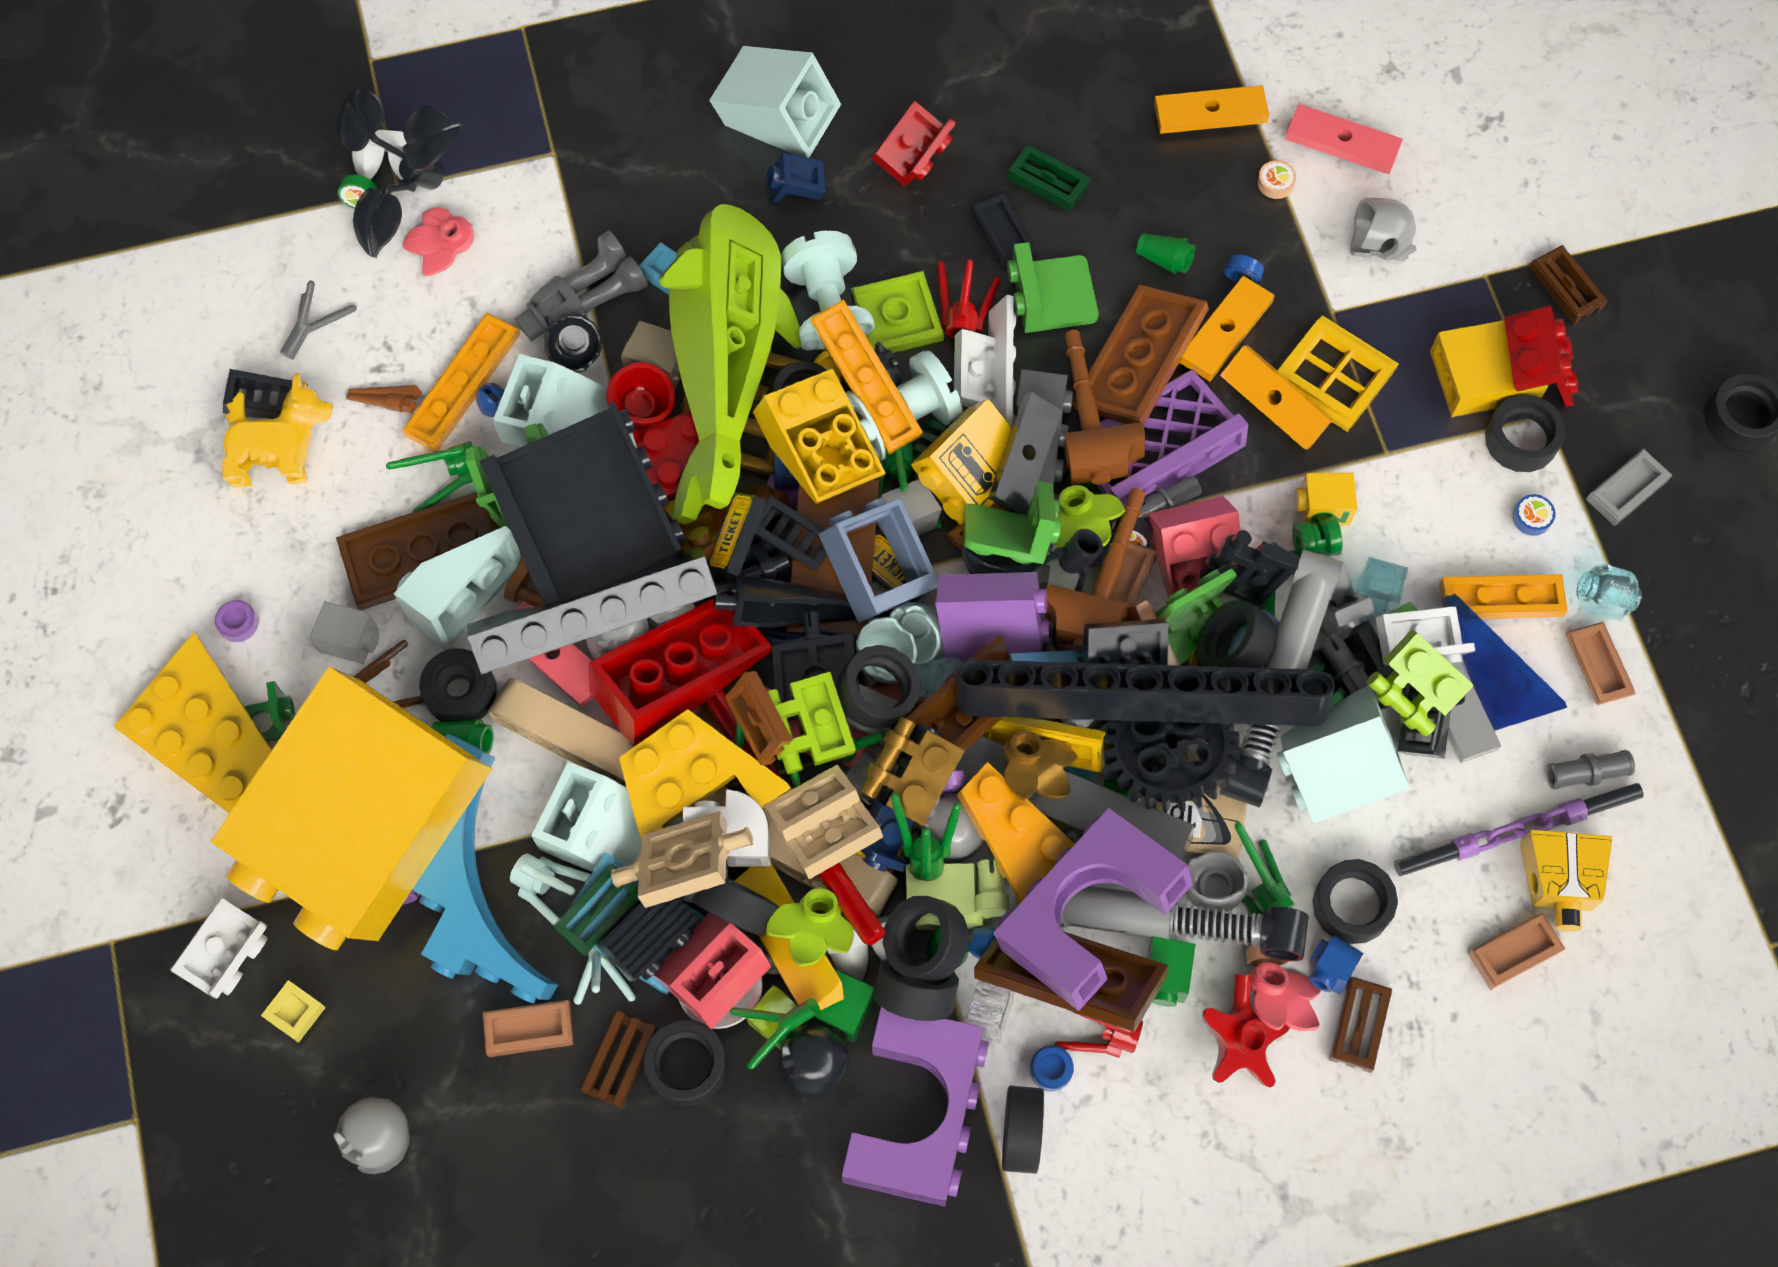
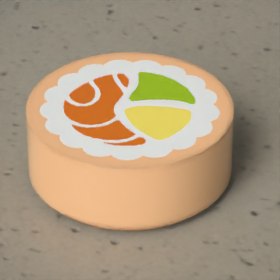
[1257,160,1296,199]

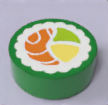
[338,174,377,209]

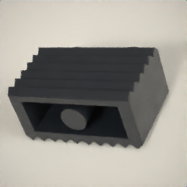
[596,898,698,981]

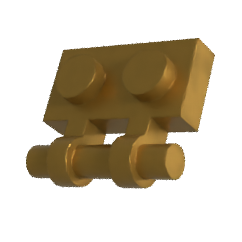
[860,716,965,826]

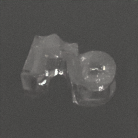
[965,980,1014,1042]

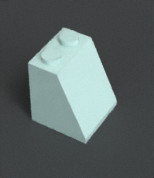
[709,46,841,158]
[1277,686,1410,823]

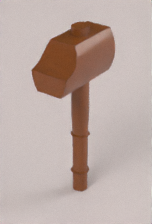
[1064,330,1145,485]
[1045,488,1146,653]

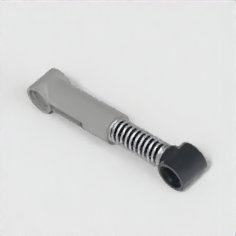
[1220,549,1343,808]
[1061,886,1309,961]

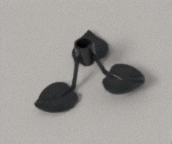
[337,89,463,258]
[962,520,1113,651]

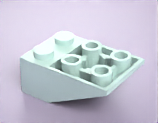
[493,354,609,447]
[531,761,683,872]

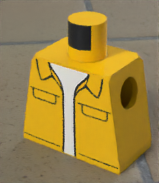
[1520,830,1612,932]

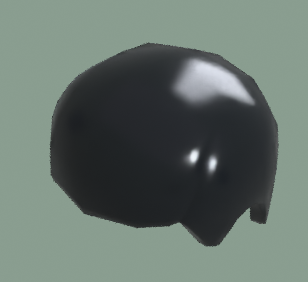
[544,313,602,373]

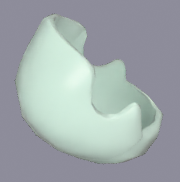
[888,602,943,666]
[856,618,918,684]

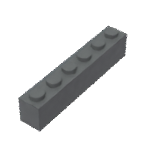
[952,737,1194,861]

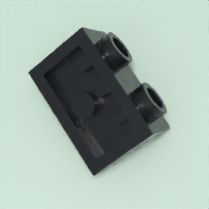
[1077,618,1169,665]

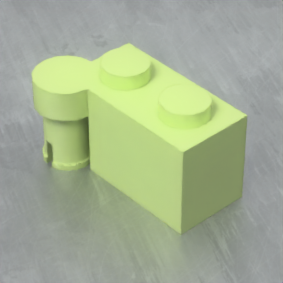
[906,859,1009,930]

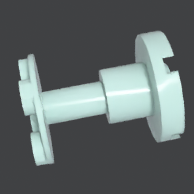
[781,231,875,350]
[845,350,963,461]

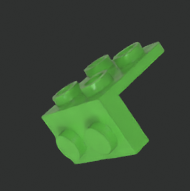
[1007,242,1099,333]
[963,481,1061,564]
[1155,569,1238,666]

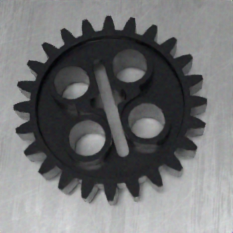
[1103,720,1240,813]

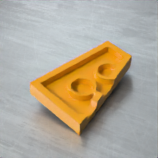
[957,762,1075,905]

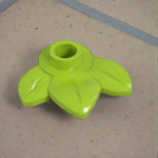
[1053,485,1125,547]
[766,888,854,967]

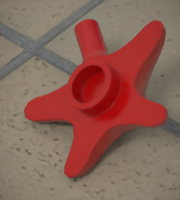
[1202,974,1290,1088]

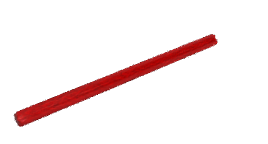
[704,689,885,946]

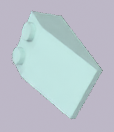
[394,526,522,650]

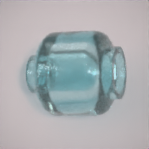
[1576,563,1642,620]

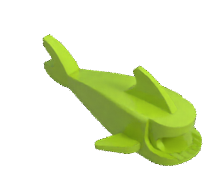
[659,204,802,525]

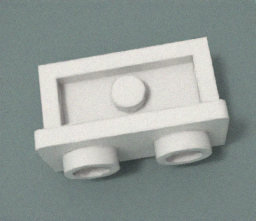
[1375,607,1475,665]
[170,898,268,999]

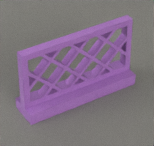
[1097,369,1248,519]

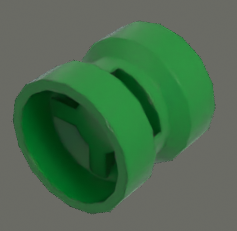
[1292,516,1343,560]

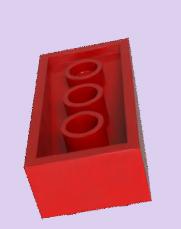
[589,592,772,747]

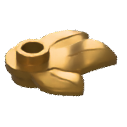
[1003,730,1078,800]

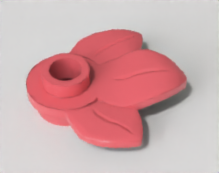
[402,207,474,276]
[1249,962,1321,1031]

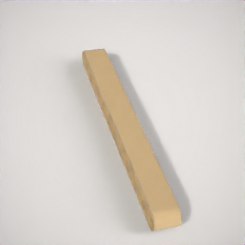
[487,678,898,919]

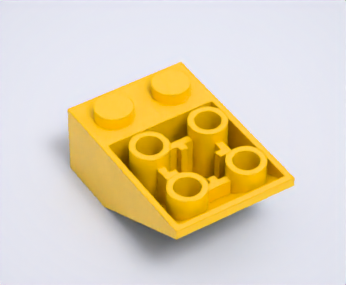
[753,369,886,504]

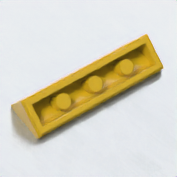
[734,864,844,1010]

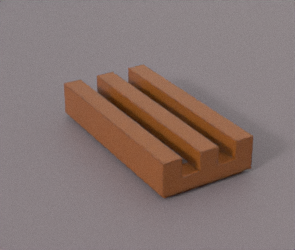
[725,671,793,765]

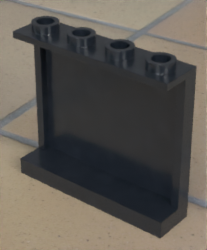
[479,402,686,604]

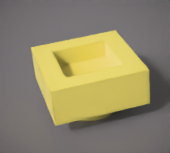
[261,980,326,1043]

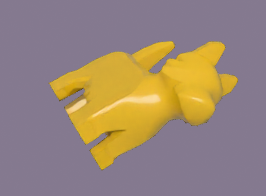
[222,373,334,487]

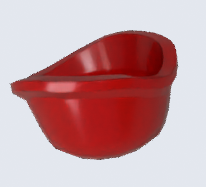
[606,362,675,430]

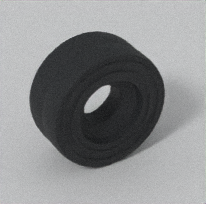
[419,648,497,722]

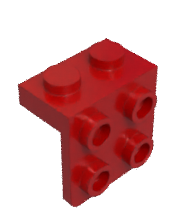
[1504,306,1579,407]

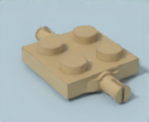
[611,811,753,908]

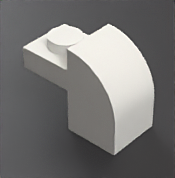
[683,790,771,867]

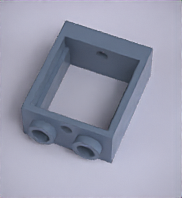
[819,497,939,623]

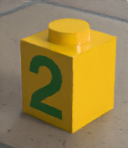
[1295,472,1358,526]

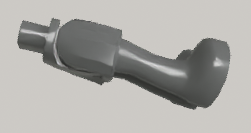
[514,230,648,342]

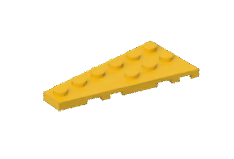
[113,632,272,813]

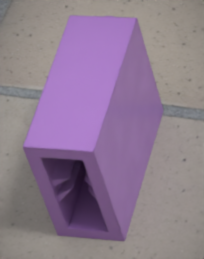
[935,572,1051,662]

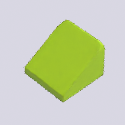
[747,985,802,1050]

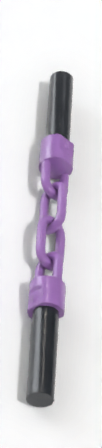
[1394,783,1644,877]

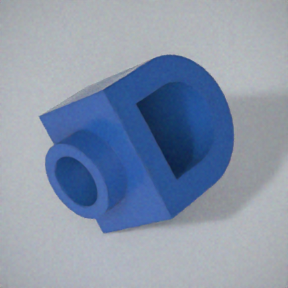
[1309,935,1364,995]

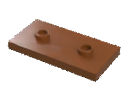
[1072,284,1209,426]

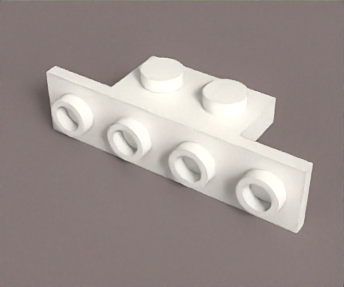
[954,295,1016,428]

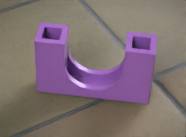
[993,808,1193,1011]
[842,1007,989,1207]

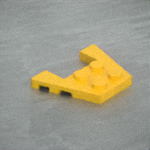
[619,709,792,841]

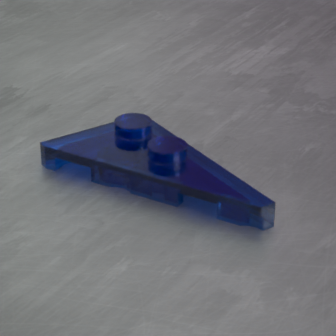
[1441,594,1568,731]

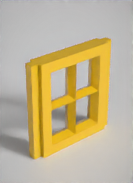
[1277,315,1399,432]

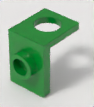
[245,681,296,742]

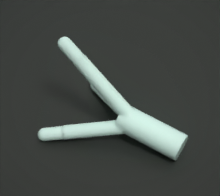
[574,948,636,1005]

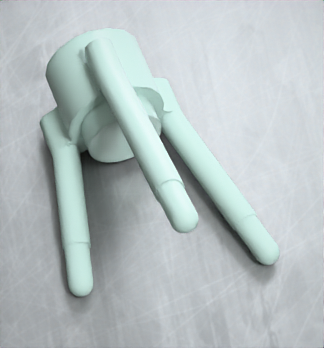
[510,853,590,925]

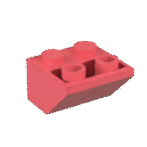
[1148,496,1240,598]
[653,912,771,1030]

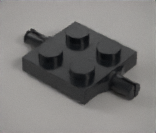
[772,611,860,726]

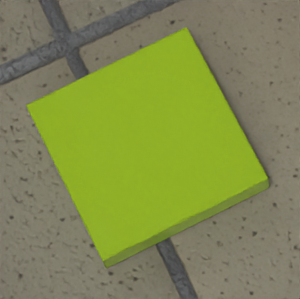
[851,271,944,353]

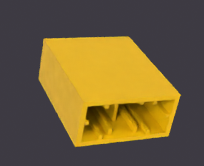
[210,666,493,950]

